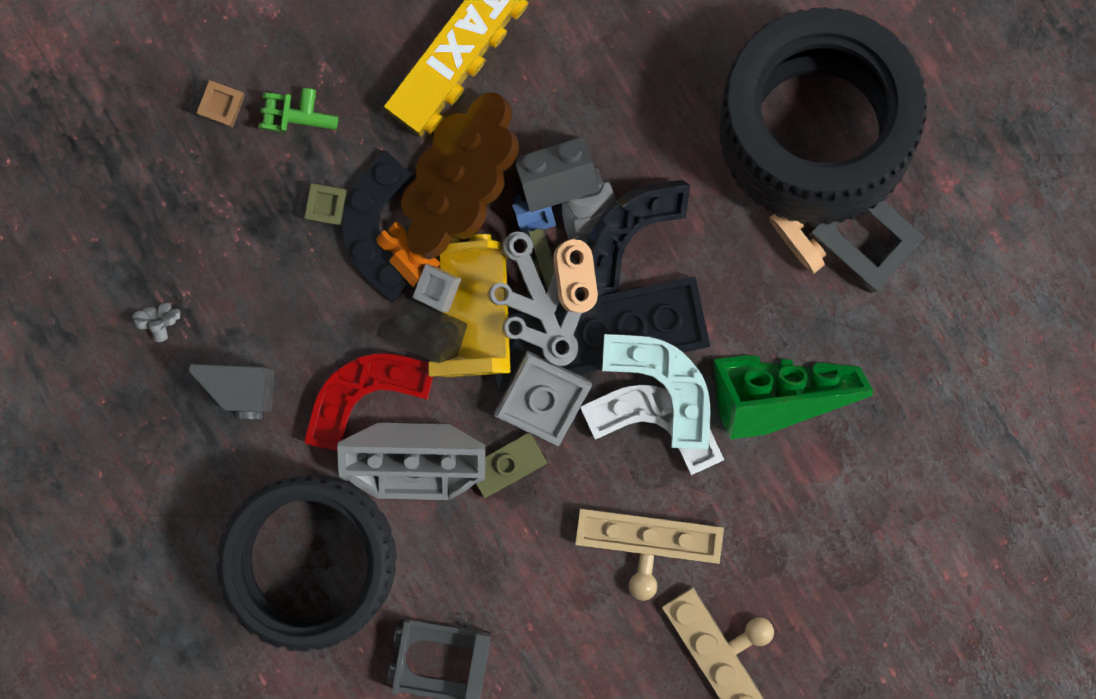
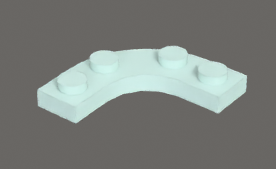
[602,334,710,450]

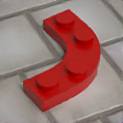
[304,353,434,452]

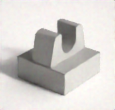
[413,264,461,312]

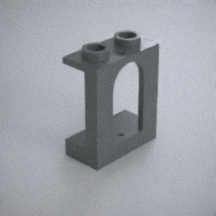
[807,201,925,293]
[387,618,492,699]

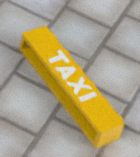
[384,0,529,138]

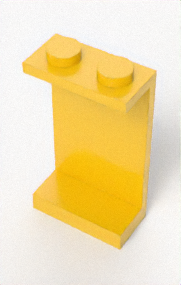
[429,234,510,377]

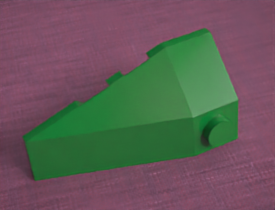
[713,355,873,440]

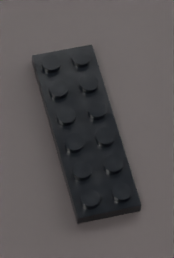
[495,276,711,391]

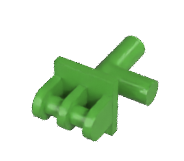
[258,88,338,135]

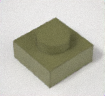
[305,183,348,226]

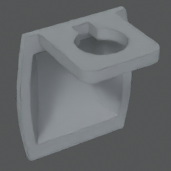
[562,169,616,244]

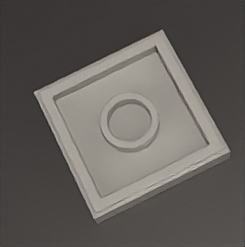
[494,351,592,446]

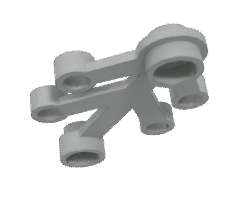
[488,232,585,366]

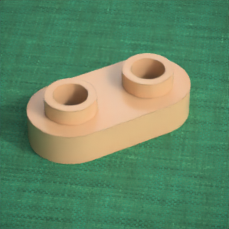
[769,214,826,274]
[553,239,598,313]

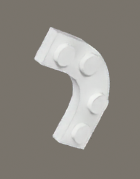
[580,385,724,475]

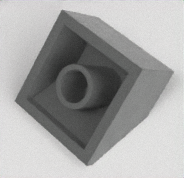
[514,137,600,213]
[189,364,274,419]

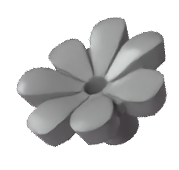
[132,303,180,342]

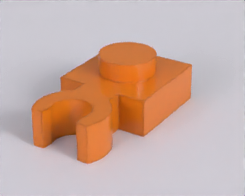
[376,222,441,287]

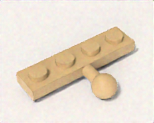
[575,508,724,601]
[662,587,774,699]

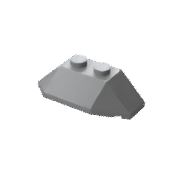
[337,423,485,500]

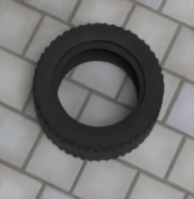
[719,7,928,225]

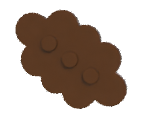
[401,92,519,259]

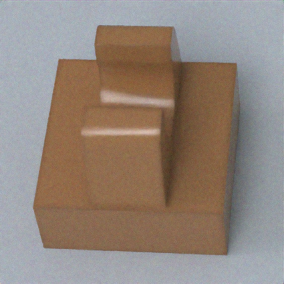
[196,80,245,128]

